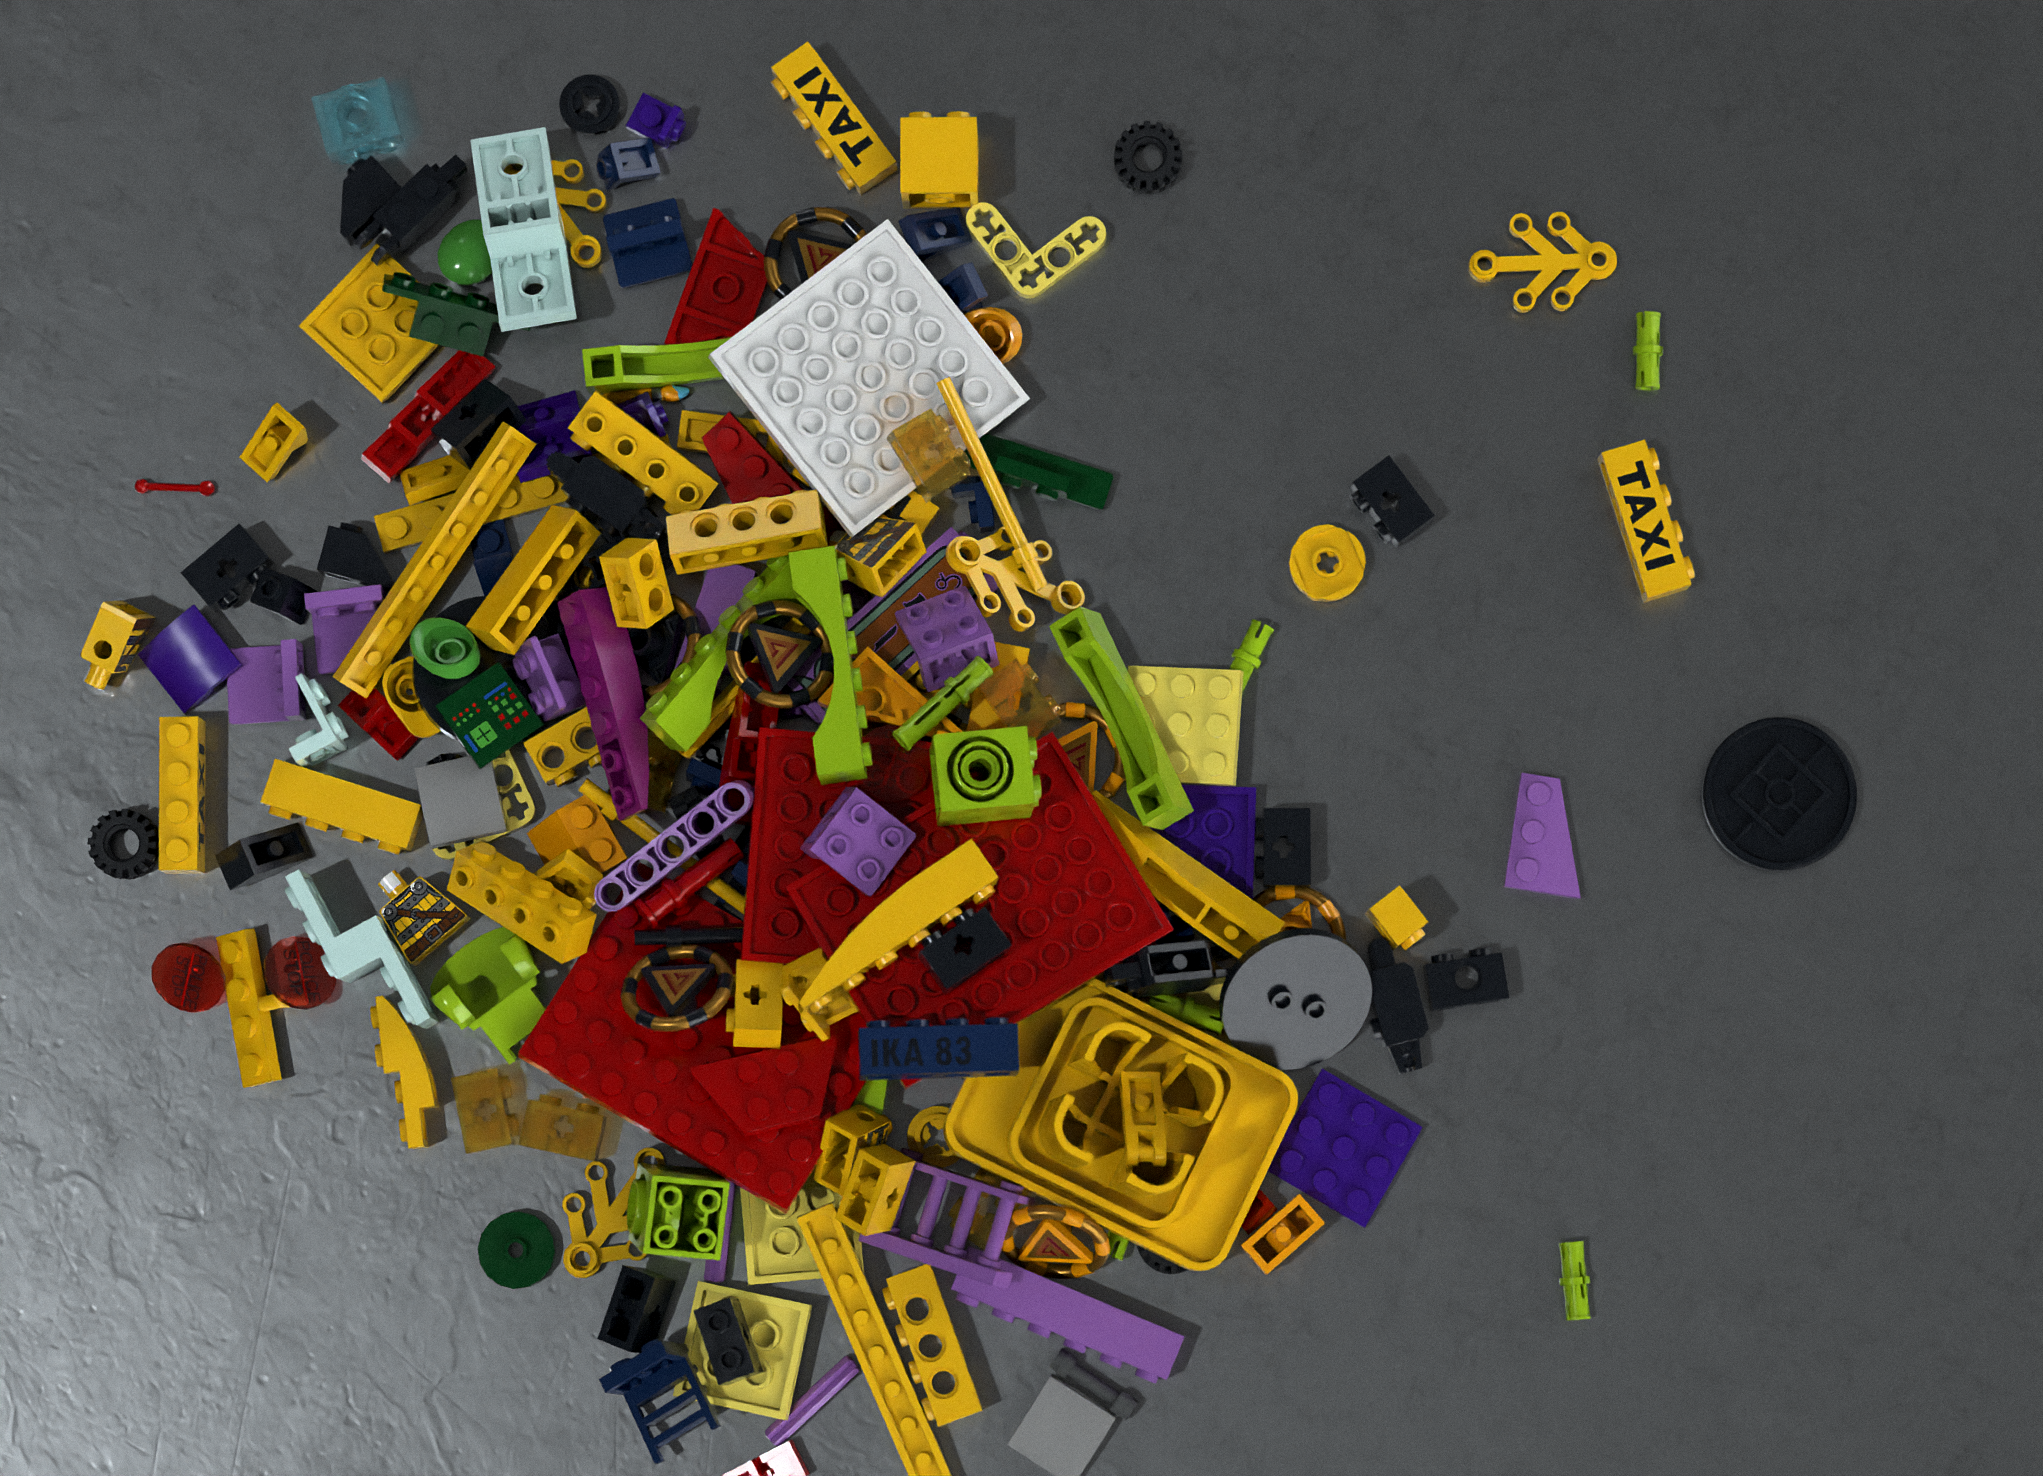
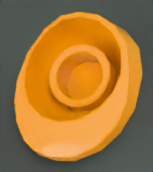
[964,307,1022,364]

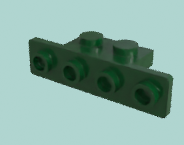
[382,272,531,357]
[959,433,1113,510]

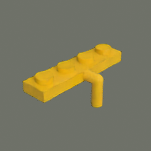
[216,929,309,1088]

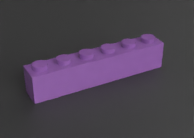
[951,1246,1185,1384]

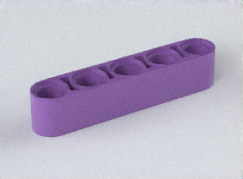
[594,780,754,912]

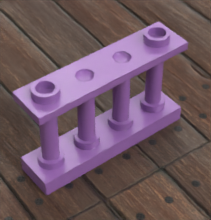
[858,1147,1036,1288]

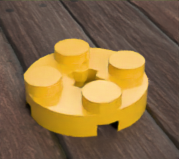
[1289,524,1366,602]

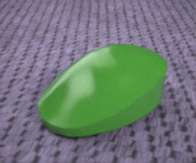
[438,219,493,286]
[409,618,481,679]

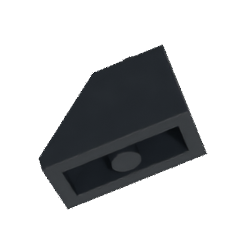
[340,155,402,246]
[317,522,395,592]
[215,822,313,891]

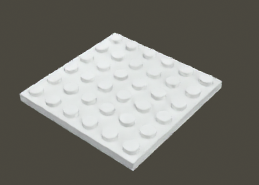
[708,219,1030,537]

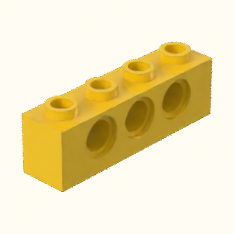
[666,489,828,575]
[882,1264,983,1427]

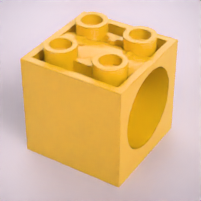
[900,111,978,209]

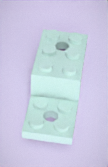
[470,127,577,332]
[285,869,440,1029]

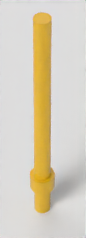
[936,377,1048,592]
[578,778,745,915]

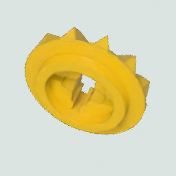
[907,1106,961,1168]

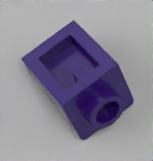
[626,93,686,149]
[617,391,669,438]

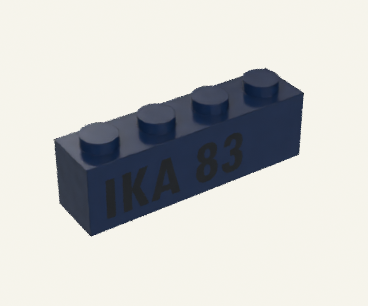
[858,1017,1019,1081]

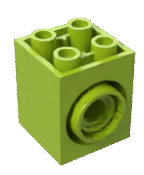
[929,726,1042,826]
[627,1162,730,1260]

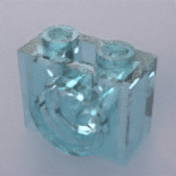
[311,77,405,165]

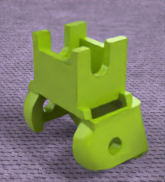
[429,927,547,1065]

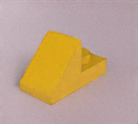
[239,403,308,482]

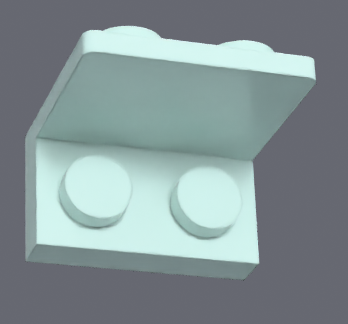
[288,673,349,769]

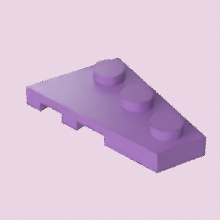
[1503,773,1581,899]

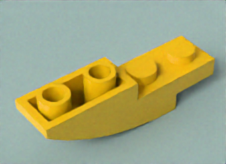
[370,996,439,1149]

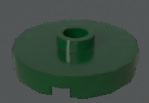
[478,1211,556,1289]

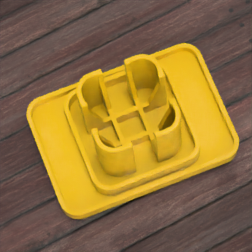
[943,978,1298,1271]

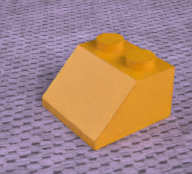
[527,795,629,879]

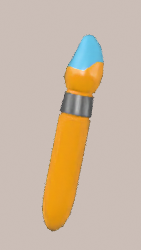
[602,385,690,405]

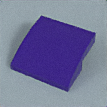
[517,390,592,483]
[138,604,243,714]

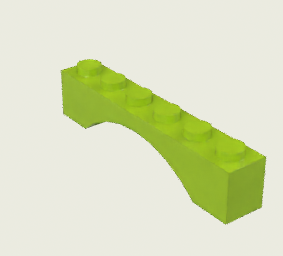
[582,337,732,395]
[788,546,873,785]
[640,555,803,752]
[1049,607,1194,830]

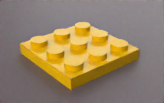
[299,243,439,404]

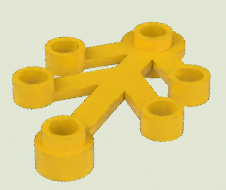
[504,159,607,268]
[1468,212,1617,313]
[946,526,1085,632]
[562,1147,666,1278]

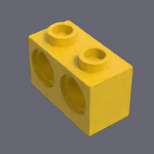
[599,538,674,629]
[523,707,602,787]
[1365,885,1428,951]

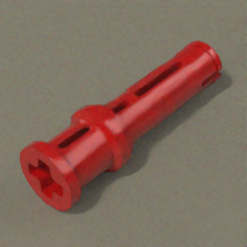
[633,838,744,929]

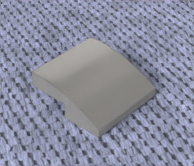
[414,756,507,849]
[1007,1374,1117,1476]

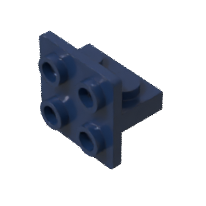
[603,198,693,289]

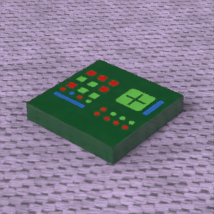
[435,662,543,770]

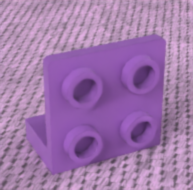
[304,584,395,675]
[895,586,999,692]
[513,634,586,723]
[227,639,307,725]
[800,787,916,896]

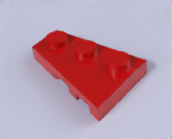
[702,411,804,529]

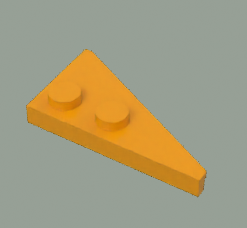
[817,646,963,738]

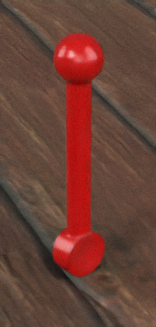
[134,479,215,497]

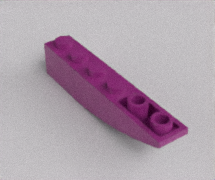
[557,587,649,821]

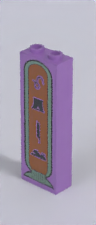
[783,527,1000,727]

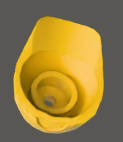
[382,656,440,738]

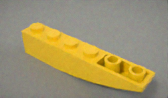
[1092,790,1285,959]
[798,839,999,1015]

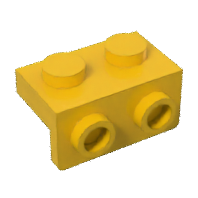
[533,849,604,910]
[779,947,857,1042]

